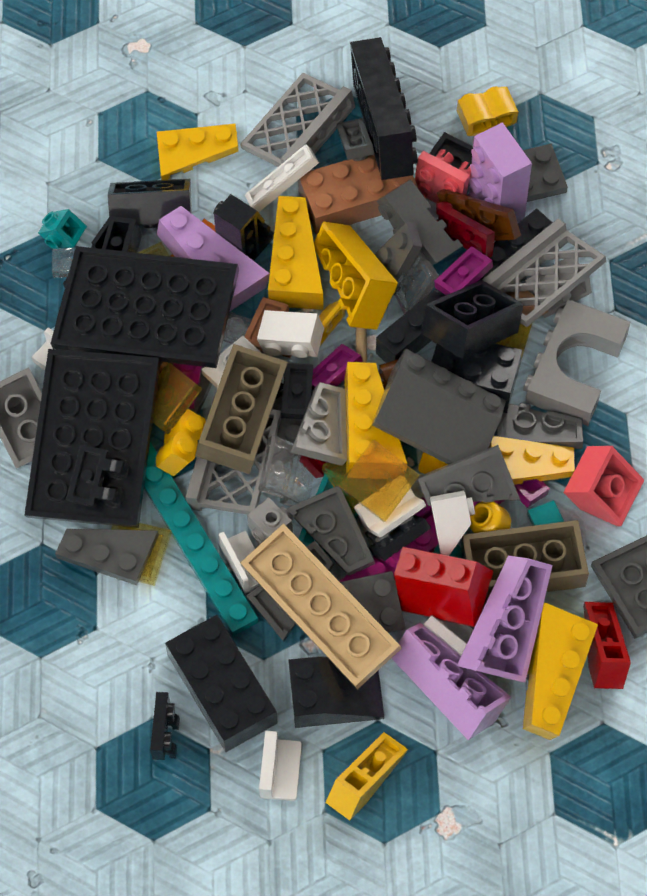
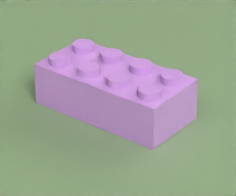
[467,122,532,223]

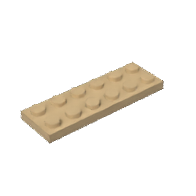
[240,524,402,689]

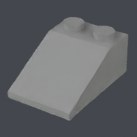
[0,367,42,469]

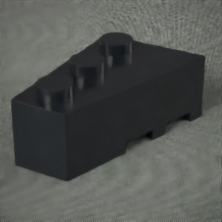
[213,194,274,261]

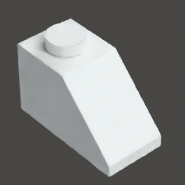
[430,490,475,556]

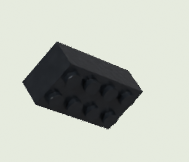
[165,615,278,752]

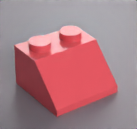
[563,446,644,526]

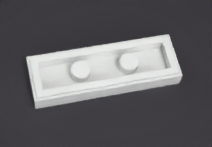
[245,144,319,212]

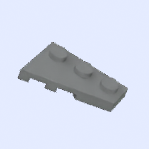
[290,382,347,466]

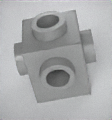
[247,497,293,544]

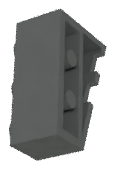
[377,180,463,270]

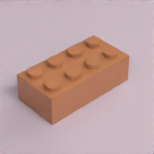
[298,154,418,235]

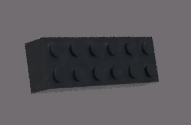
[350,37,418,180]

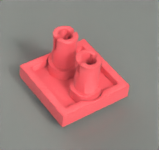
[415,149,471,203]

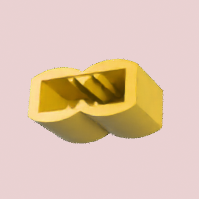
[456,86,518,136]
[156,409,206,477]

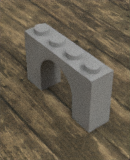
[523,299,630,426]

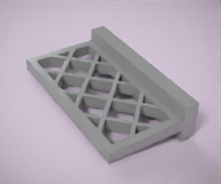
[240,73,355,167]
[482,219,606,327]
[186,396,281,515]

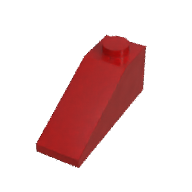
[583,602,631,689]

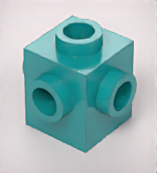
[38,209,87,250]

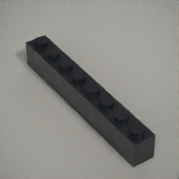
[376,208,553,363]

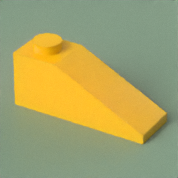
[325,732,408,821]

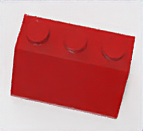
[394,547,493,627]

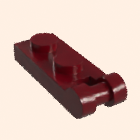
[436,202,495,258]

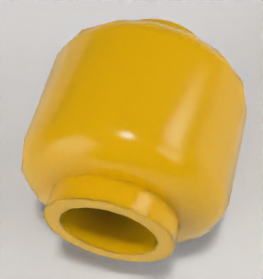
[469,501,511,533]

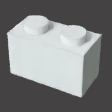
[257,310,324,358]

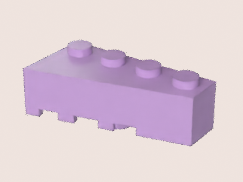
[157,206,270,311]
[457,555,553,683]
[392,623,511,740]

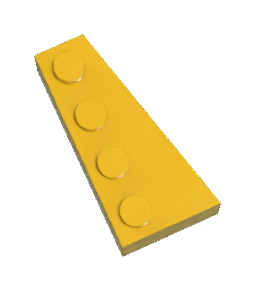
[268,196,323,310]
[314,221,398,330]
[344,362,407,480]
[523,602,598,740]

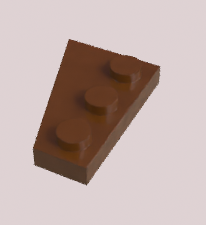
[437,189,521,241]

